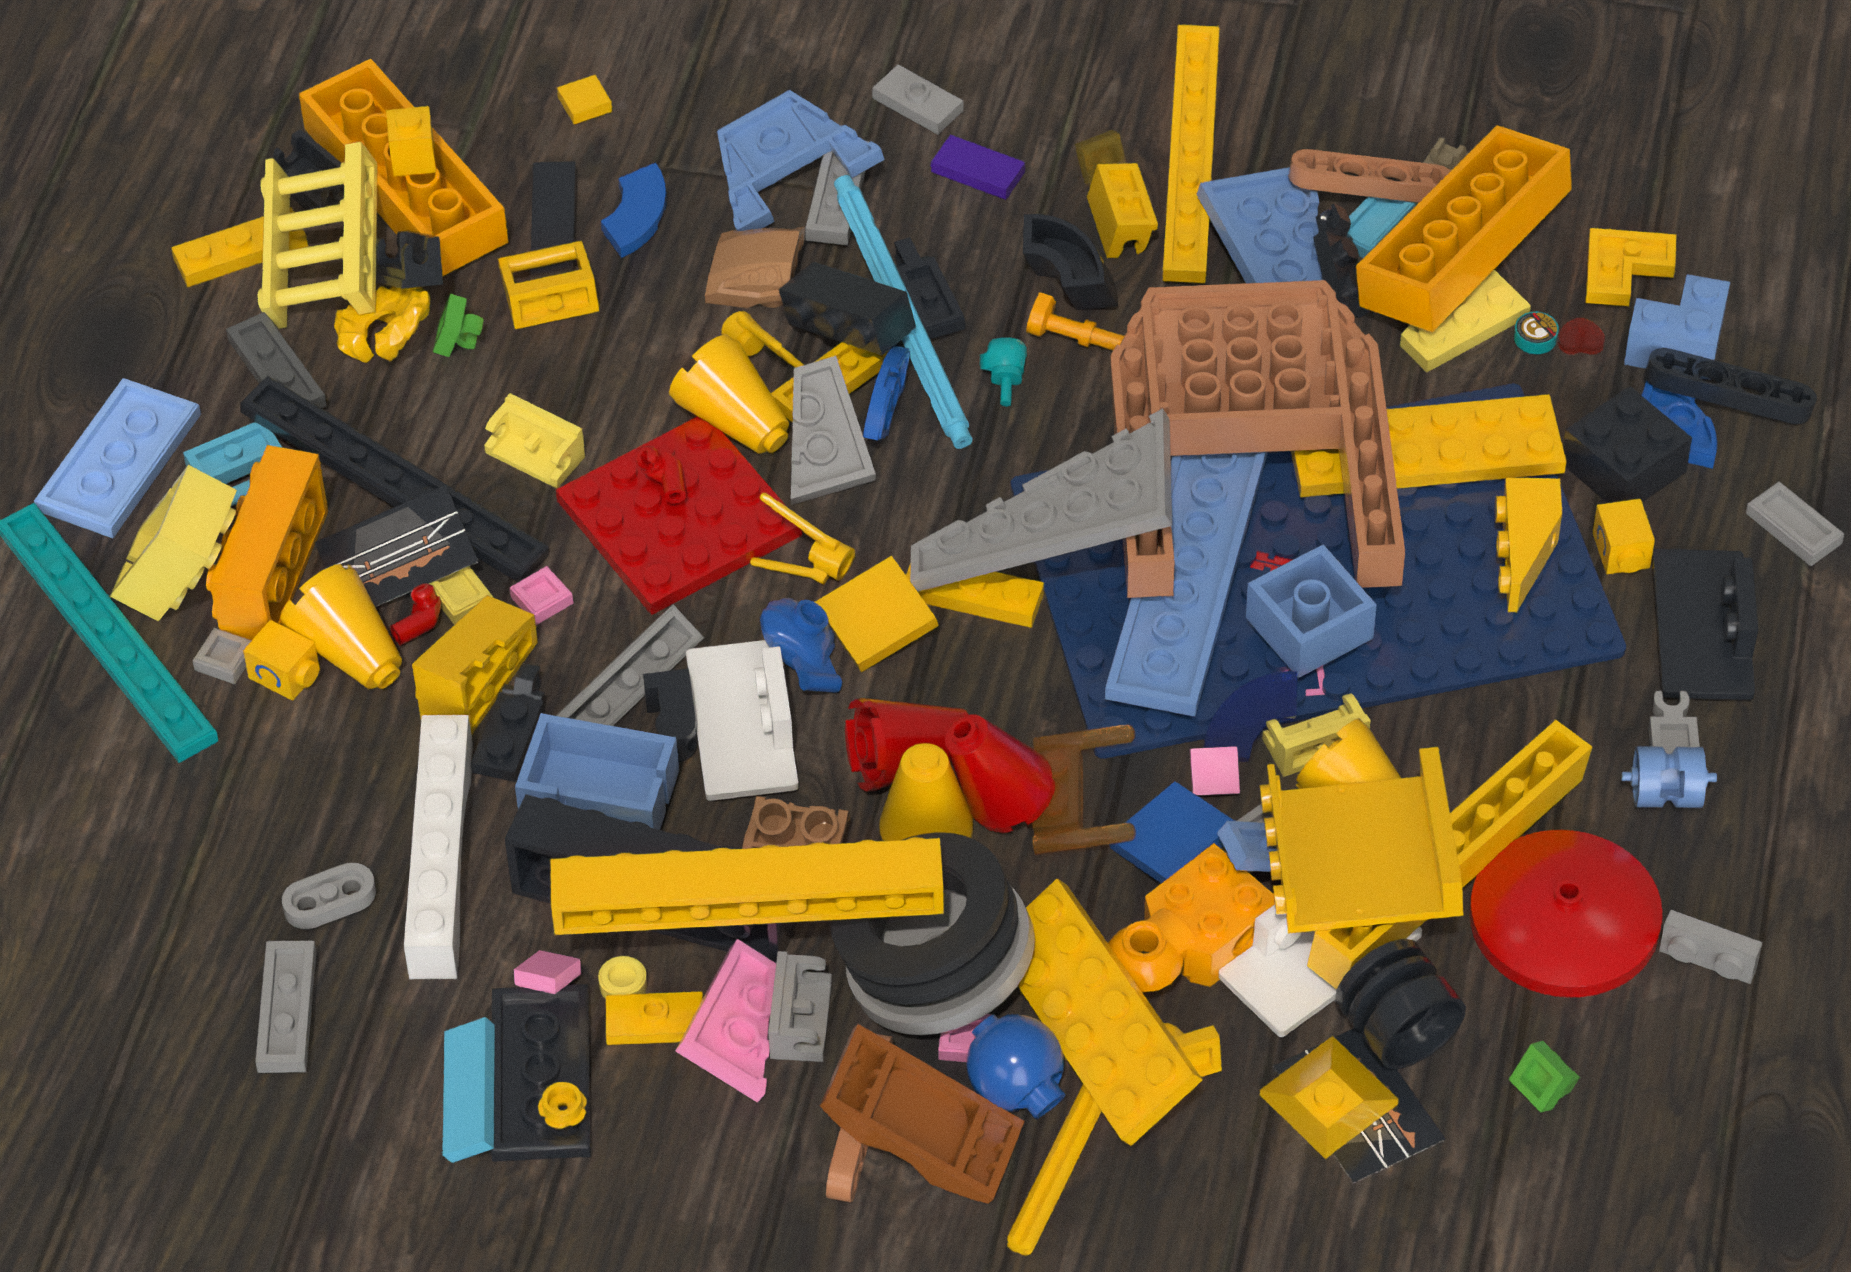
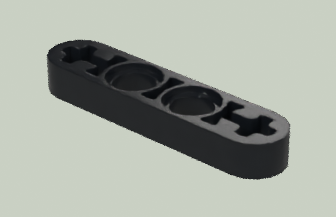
[1644,348,1817,424]

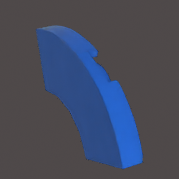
[601,163,666,258]
[863,346,911,440]
[1642,381,1717,469]

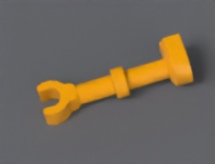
[1026,292,1125,350]

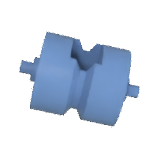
[1621,746,1717,808]

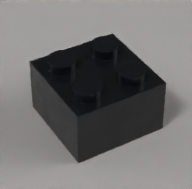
[1563,386,1692,503]

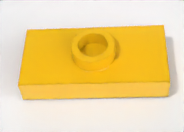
[606,992,703,1045]

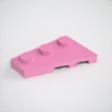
[676,939,776,1103]

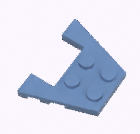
[717,90,885,231]

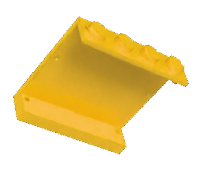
[1260,747,1463,933]

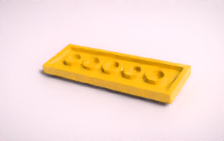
[1291,394,1566,497]
[1018,879,1203,1146]

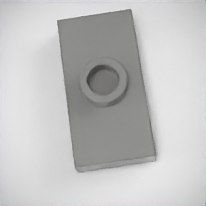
[872,65,964,135]

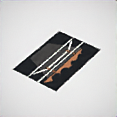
[315,485,478,607]
[1273,1028,1446,1183]

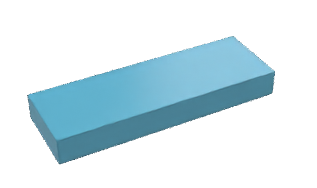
[443,1017,495,1163]

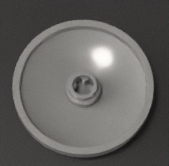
[846,888,1035,1035]

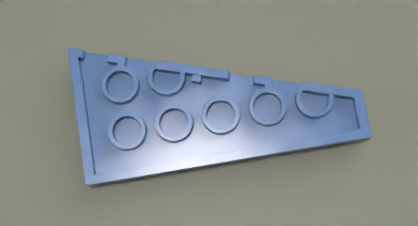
[1196,167,1323,283]

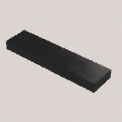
[530,161,576,280]

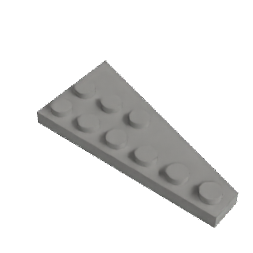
[910,408,1172,591]

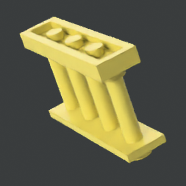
[258,142,377,329]

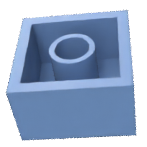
[1246,545,1377,678]

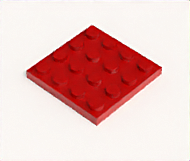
[556,417,803,615]

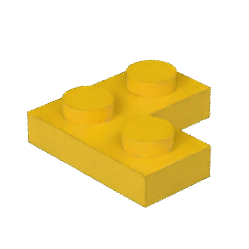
[1586,228,1676,306]

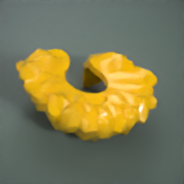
[334,286,430,363]

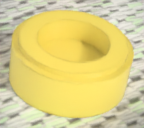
[598,956,647,999]

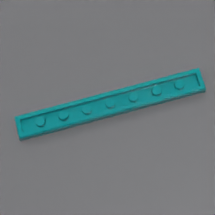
[0,503,218,763]

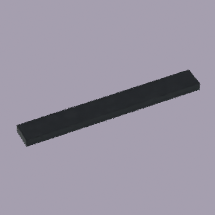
[240,376,549,582]

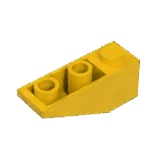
[1495,478,1562,612]

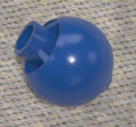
[966,1014,1066,1119]

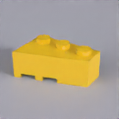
[412,595,538,736]

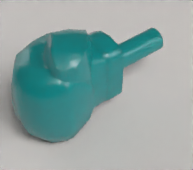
[979,337,1027,407]

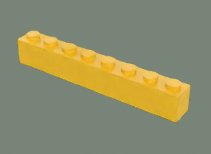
[1307,720,1592,989]
[551,837,944,935]

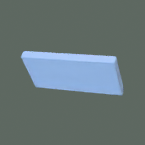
[34,378,201,538]

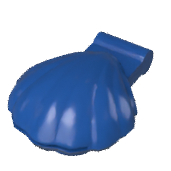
[760,598,842,693]

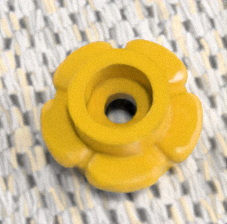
[538,1082,587,1129]

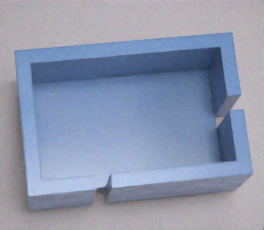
[515,713,679,830]

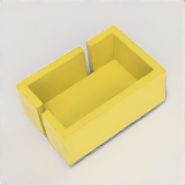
[110,465,237,621]

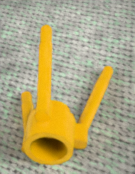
[721,311,804,368]
[750,493,855,585]

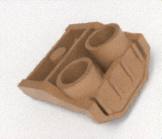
[705,227,805,308]
[742,796,850,849]

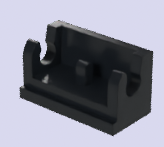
[273,129,344,226]
[376,230,443,289]

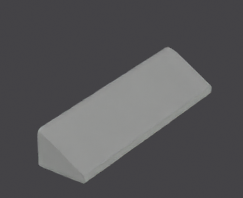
[556,605,704,726]

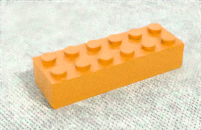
[299,59,508,276]
[1356,125,1572,332]

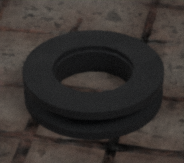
[831,833,1018,1004]

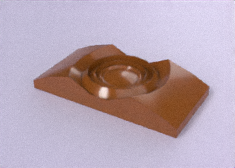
[820,1024,1025,1204]

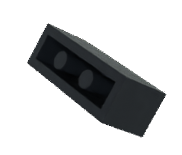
[778,262,916,355]

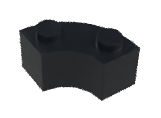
[1022,214,1118,310]

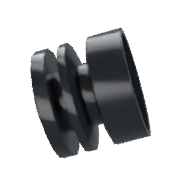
[1335,938,1466,1069]

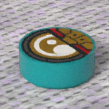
[1514,312,1559,354]

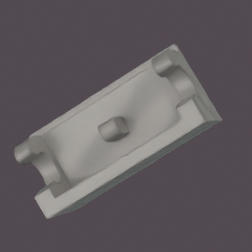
[768,951,832,1062]

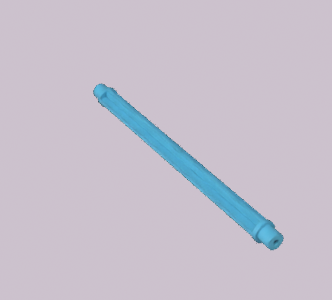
[834,175,972,449]

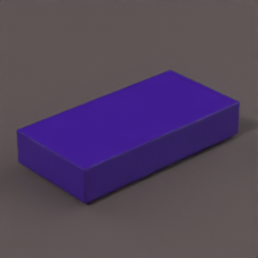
[931,135,1025,200]

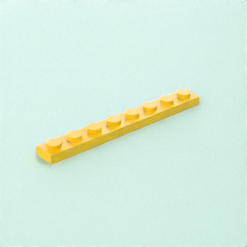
[1163,25,1219,283]

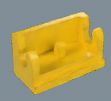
[1087,163,1158,258]

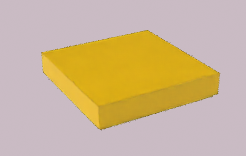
[815,556,939,672]

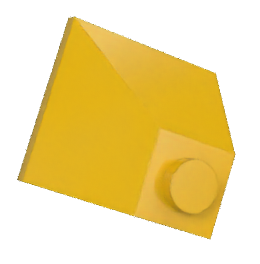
[1260,1036,1399,1159]

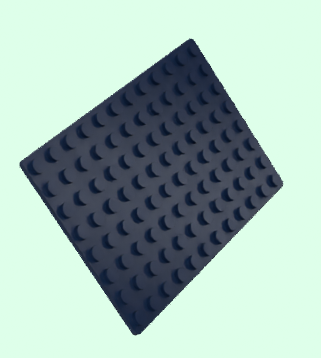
[1011,384,1626,759]

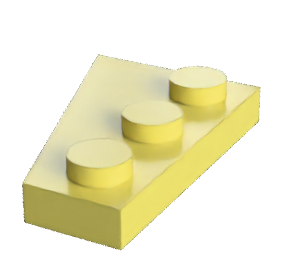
[1400,270,1531,372]

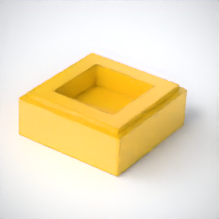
[557,75,612,125]

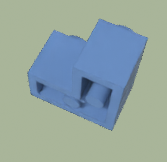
[1624,274,1730,380]

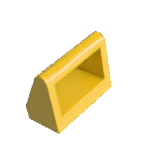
[498,241,599,329]

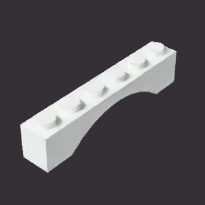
[404,715,473,979]

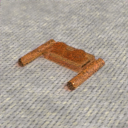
[1032,724,1136,854]

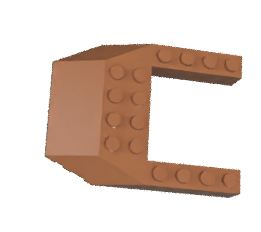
[1110,280,1405,598]

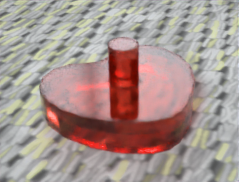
[1558,318,1605,355]

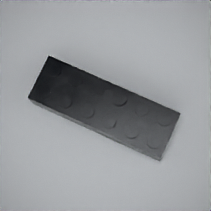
[505,794,798,963]

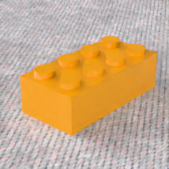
[206,445,328,640]

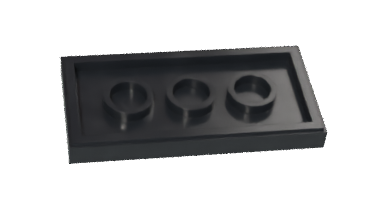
[491,984,591,1162]

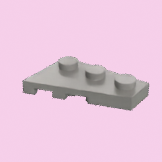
[791,356,876,505]

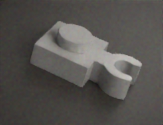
[1648,691,1700,754]

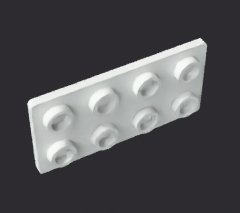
[686,640,798,801]
[1219,905,1422,1037]

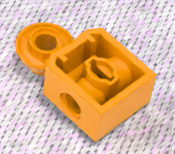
[1108,843,1275,993]

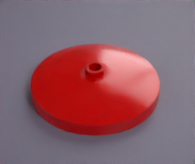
[1469,830,1662,998]

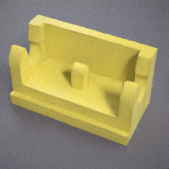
[484,393,585,489]
[1262,693,1371,777]

